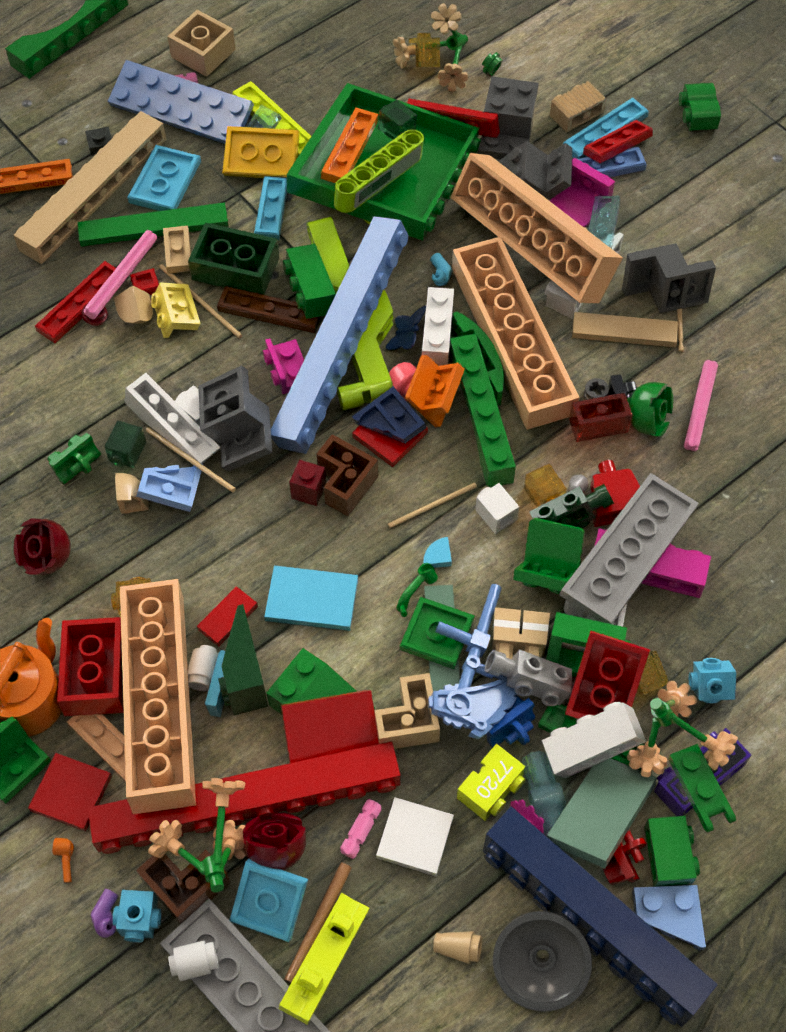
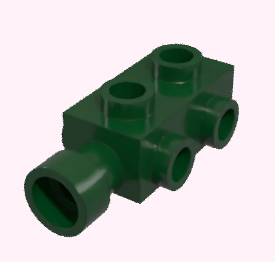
[529,484,614,528]

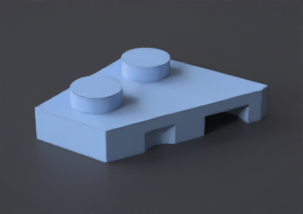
[136,464,203,512]
[632,885,706,950]

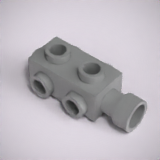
[485,649,574,706]

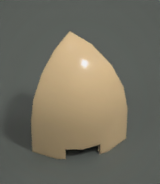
[114,286,153,324]
[115,473,149,514]

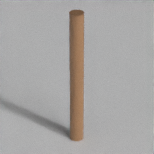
[284,862,352,984]

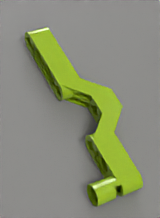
[306,217,393,411]

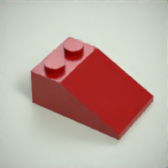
[565,631,650,719]

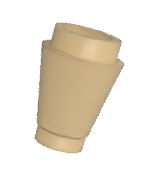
[433,931,482,964]

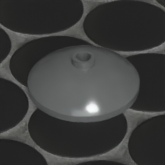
[493,911,592,1011]

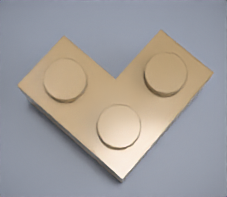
[375,673,440,749]

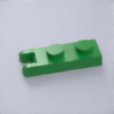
[668,744,736,833]

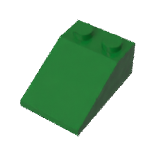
[266,648,375,715]

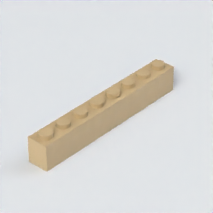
[13,111,166,264]

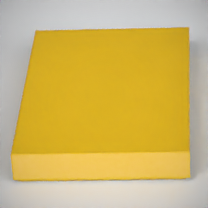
[222,126,300,178]

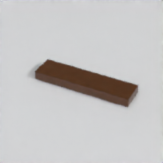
[217,286,321,333]

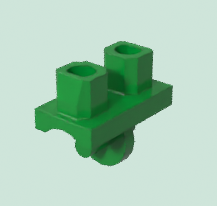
[47,433,102,484]

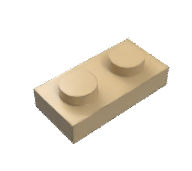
[163,226,191,274]

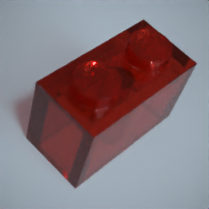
[569,393,632,442]

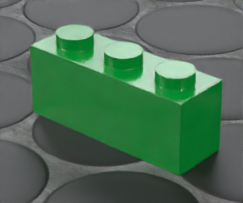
[283,244,336,319]

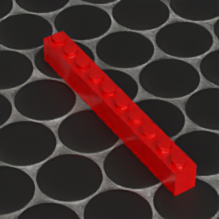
[88,741,400,854]

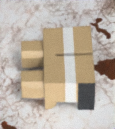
[492,607,550,659]

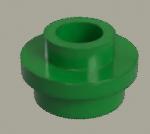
[482,52,503,75]

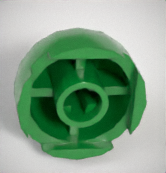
[625,382,673,437]

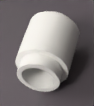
[188,645,219,691]
[168,940,219,981]

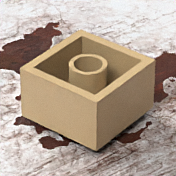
[167,10,236,77]

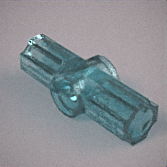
[522,751,566,837]

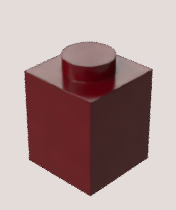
[289,459,327,506]

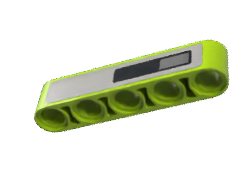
[334,130,424,213]

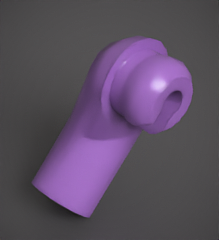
[91,888,118,938]

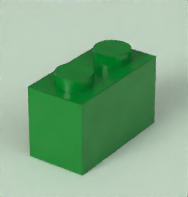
[644,816,700,887]

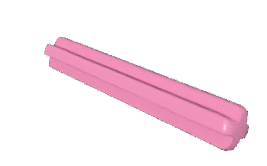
[684,360,718,451]

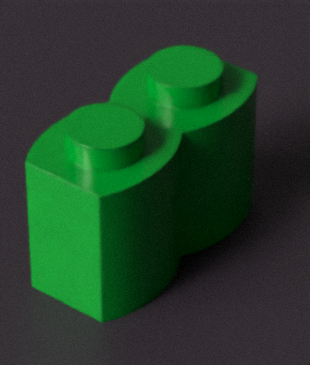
[679,83,721,130]

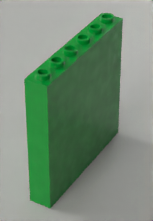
[287,83,481,241]

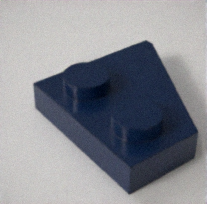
[352,386,427,444]

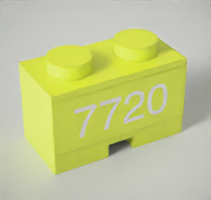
[457,744,525,821]

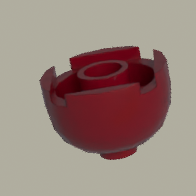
[14,518,71,575]
[243,813,306,870]

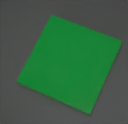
[400,596,475,670]

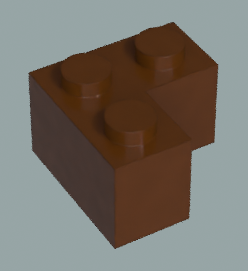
[316,434,378,517]
[136,850,230,924]

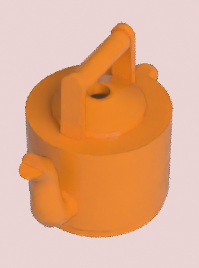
[0,618,62,737]

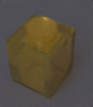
[524,463,567,507]

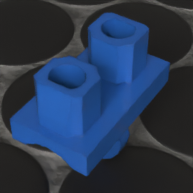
[487,695,535,748]

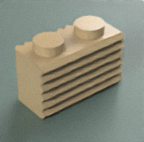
[550,81,607,133]

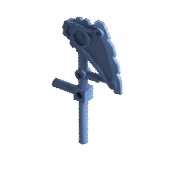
[428,584,517,739]

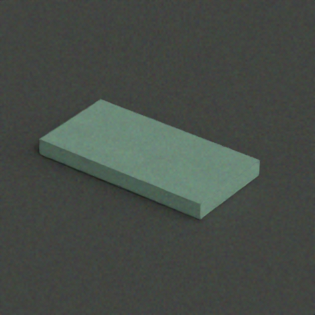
[547,758,657,869]

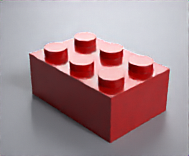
[57,617,124,717]

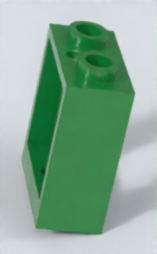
[546,612,631,677]

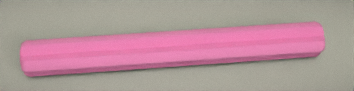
[83,230,157,319]

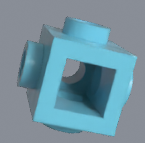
[689,658,736,703]
[113,890,161,942]

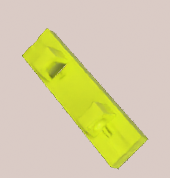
[279,893,369,1025]

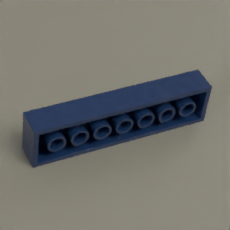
[483,806,718,1027]

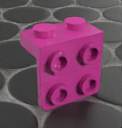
[549,157,615,227]

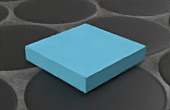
[229,859,308,942]

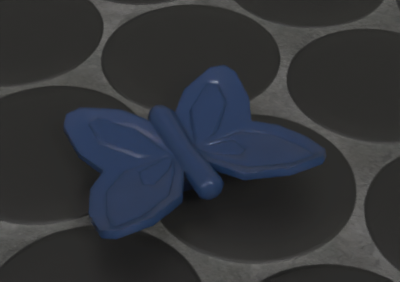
[386,305,426,351]

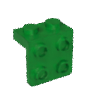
[513,518,585,594]
[0,717,52,804]

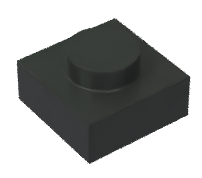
[85,126,112,155]

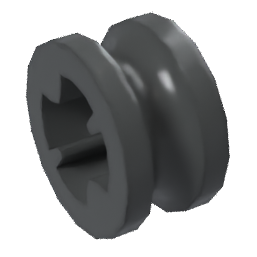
[584,378,609,405]

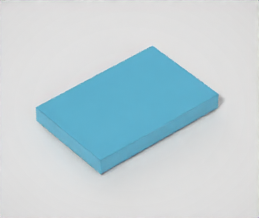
[127,145,201,211]
[264,566,358,631]

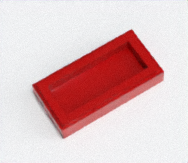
[197,586,258,647]

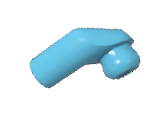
[430,253,452,286]

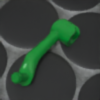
[396,563,438,617]

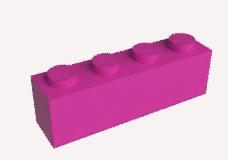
[595,528,711,598]

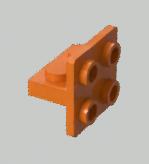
[405,355,465,427]

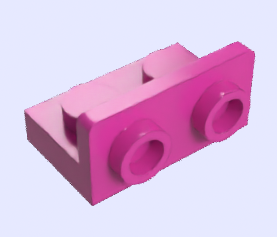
[262,338,304,394]

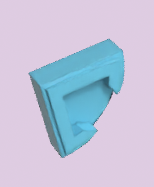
[423,537,452,568]

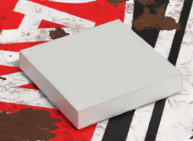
[376,797,454,876]

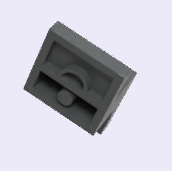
[478,76,539,159]
[497,141,572,200]
[622,243,716,313]
[198,365,272,472]

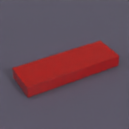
[583,120,653,163]

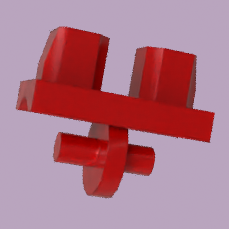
[603,831,647,885]

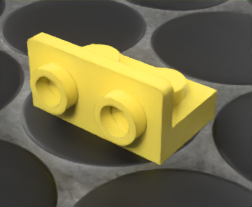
[151,283,201,338]

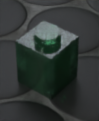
[378,99,417,140]
[104,420,146,468]

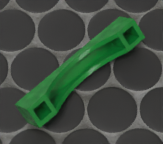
[5,0,129,79]
[449,334,516,488]

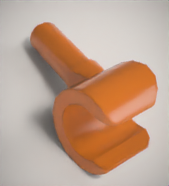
[52,838,74,883]

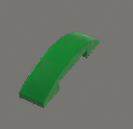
[451,311,504,406]

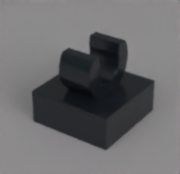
[608,374,637,412]

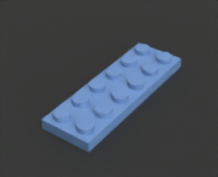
[108,60,254,144]

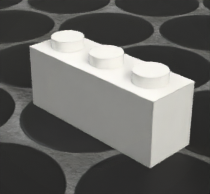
[422,287,454,366]
[542,702,647,778]

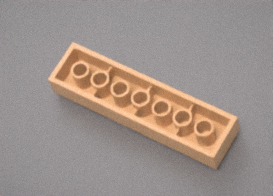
[450,153,623,303]
[452,236,580,430]
[120,579,196,814]

